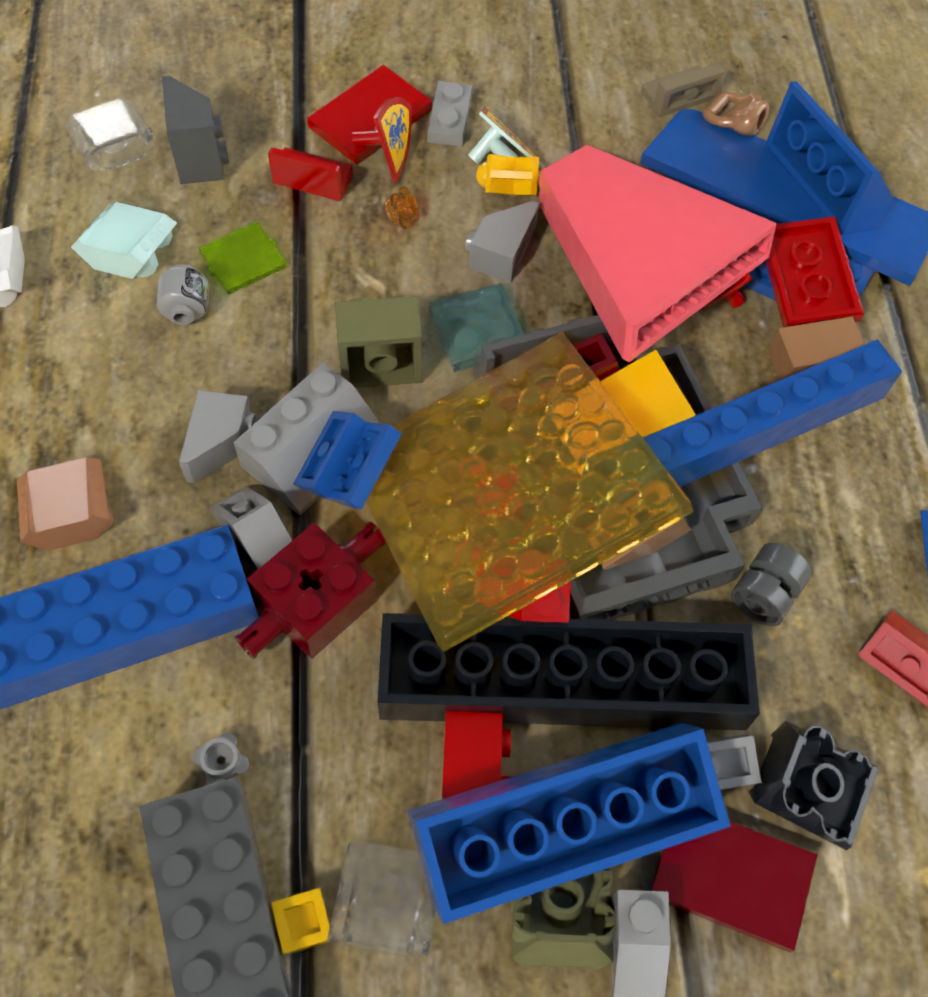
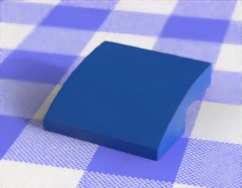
[293,411,402,510]

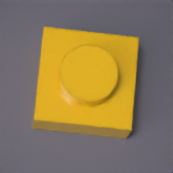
[271,888,333,956]

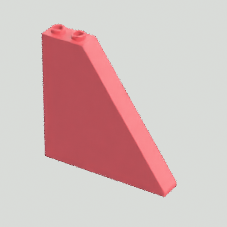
[539,145,776,362]

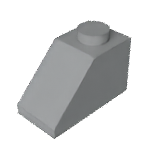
[465,201,540,282]
[179,390,257,483]
[210,486,292,569]
[611,890,671,997]

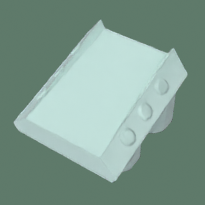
[71,202,177,279]

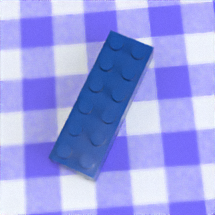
[0,525,259,710]
[407,723,731,924]

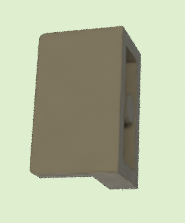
[641,62,727,117]

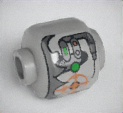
[156,264,209,325]

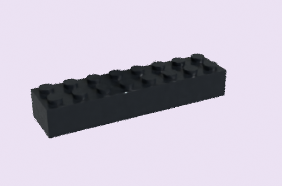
[377,613,760,730]

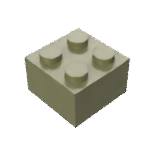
[335,296,422,388]

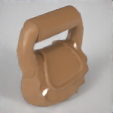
[703,92,770,137]

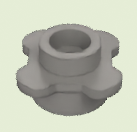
[193,733,249,785]

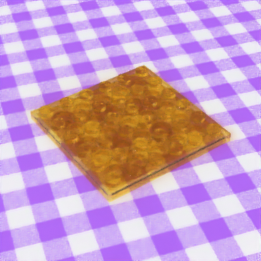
[366,332,693,652]

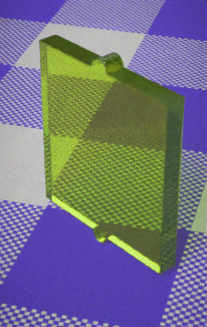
[199,221,287,295]

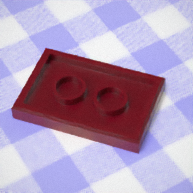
[650,821,818,953]

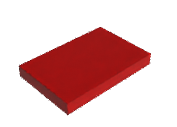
[307,64,432,165]
[765,216,864,328]

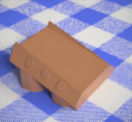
[17,457,114,551]

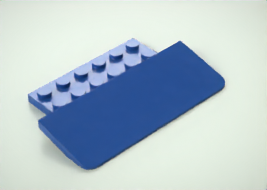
[640,109,928,301]

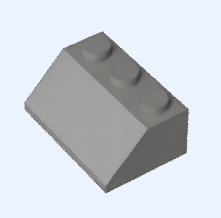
[234,362,380,516]

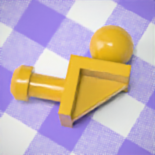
[476,154,546,195]

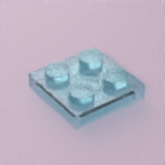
[429,283,525,372]

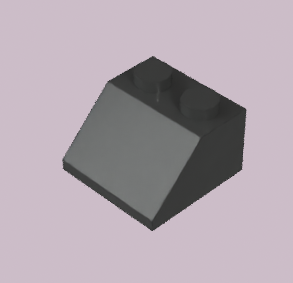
[162,76,229,184]

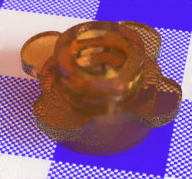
[385,186,419,229]

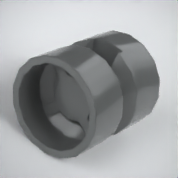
[731,543,812,627]

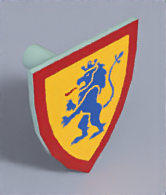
[468,106,545,168]

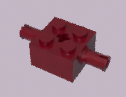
[234,522,387,659]

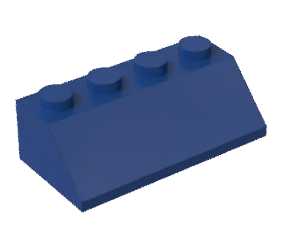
[765,81,894,235]

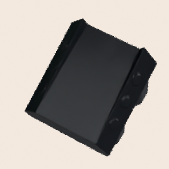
[749,721,879,850]

